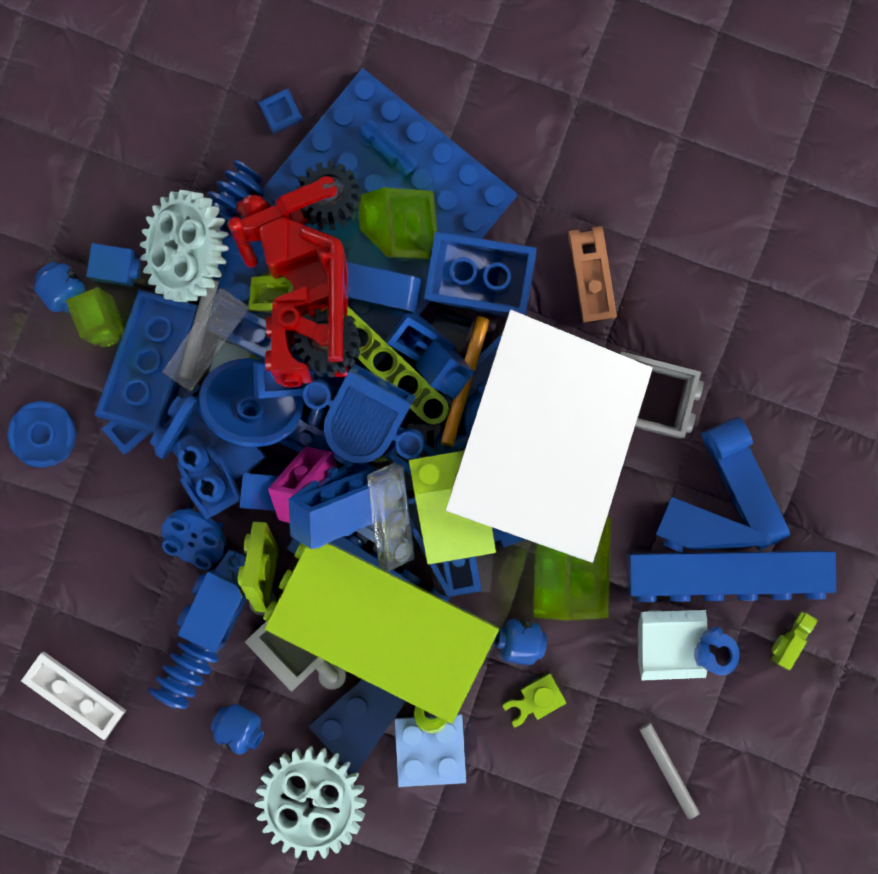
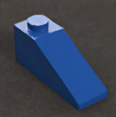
[656,497,773,553]

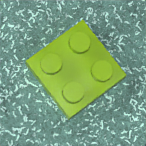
[238,522,280,612]

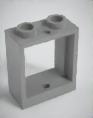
[619,352,704,439]

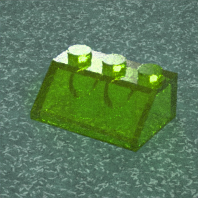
[533,517,611,621]

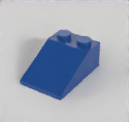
[424,232,537,318]

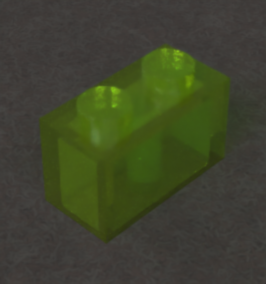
[66,287,125,347]

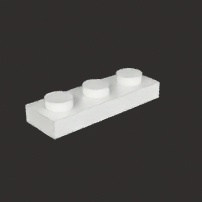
[21,652,126,740]

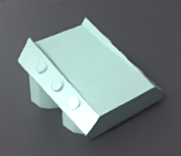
[638,610,707,680]

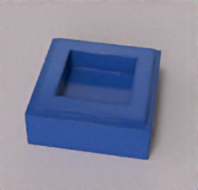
[258,88,303,135]

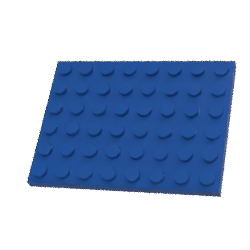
[212,68,518,372]

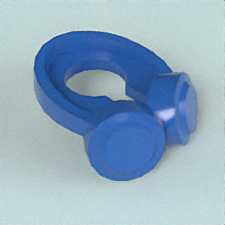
[694,626,740,675]

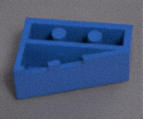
[288,463,395,550]
[395,498,482,597]

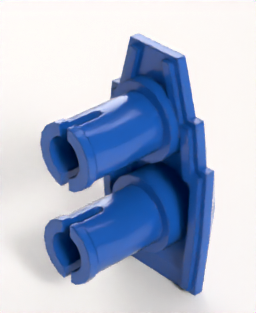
[174,432,241,520]

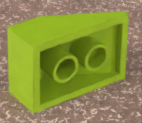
[409,450,496,564]

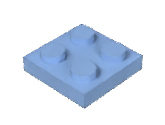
[395,713,466,787]

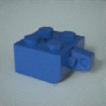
[177,549,247,653]

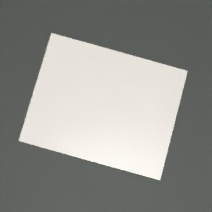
[446,310,653,563]

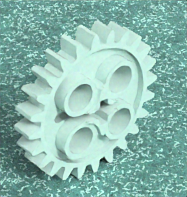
[140,190,228,302]
[255,746,367,860]

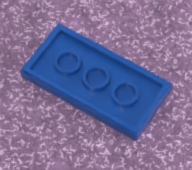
[95,289,198,434]

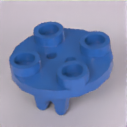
[162,507,227,570]

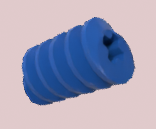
[208,159,264,237]
[147,642,219,709]

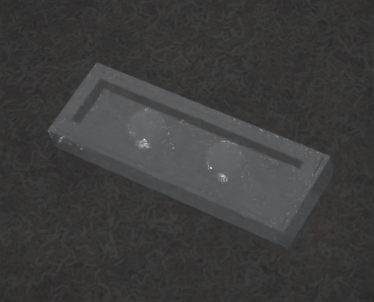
[162,287,250,392]

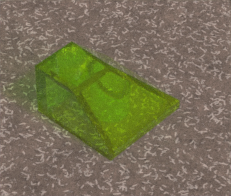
[358,187,438,259]

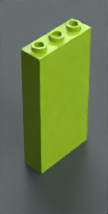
[263,542,499,724]

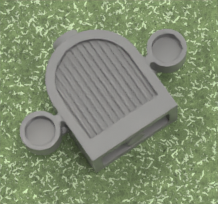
[245,591,346,692]

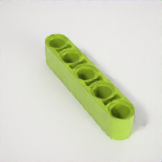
[321,307,449,424]

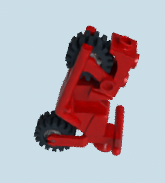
[228,161,361,387]

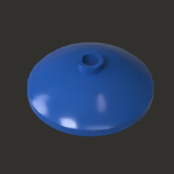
[199,358,303,447]

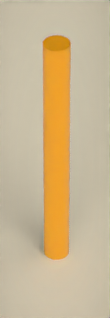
[440,316,490,447]

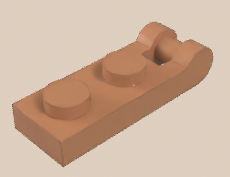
[568,226,617,324]

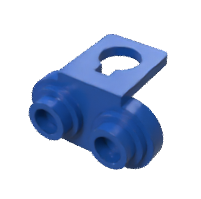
[150,395,220,460]

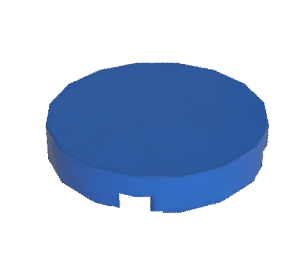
[7,401,77,468]

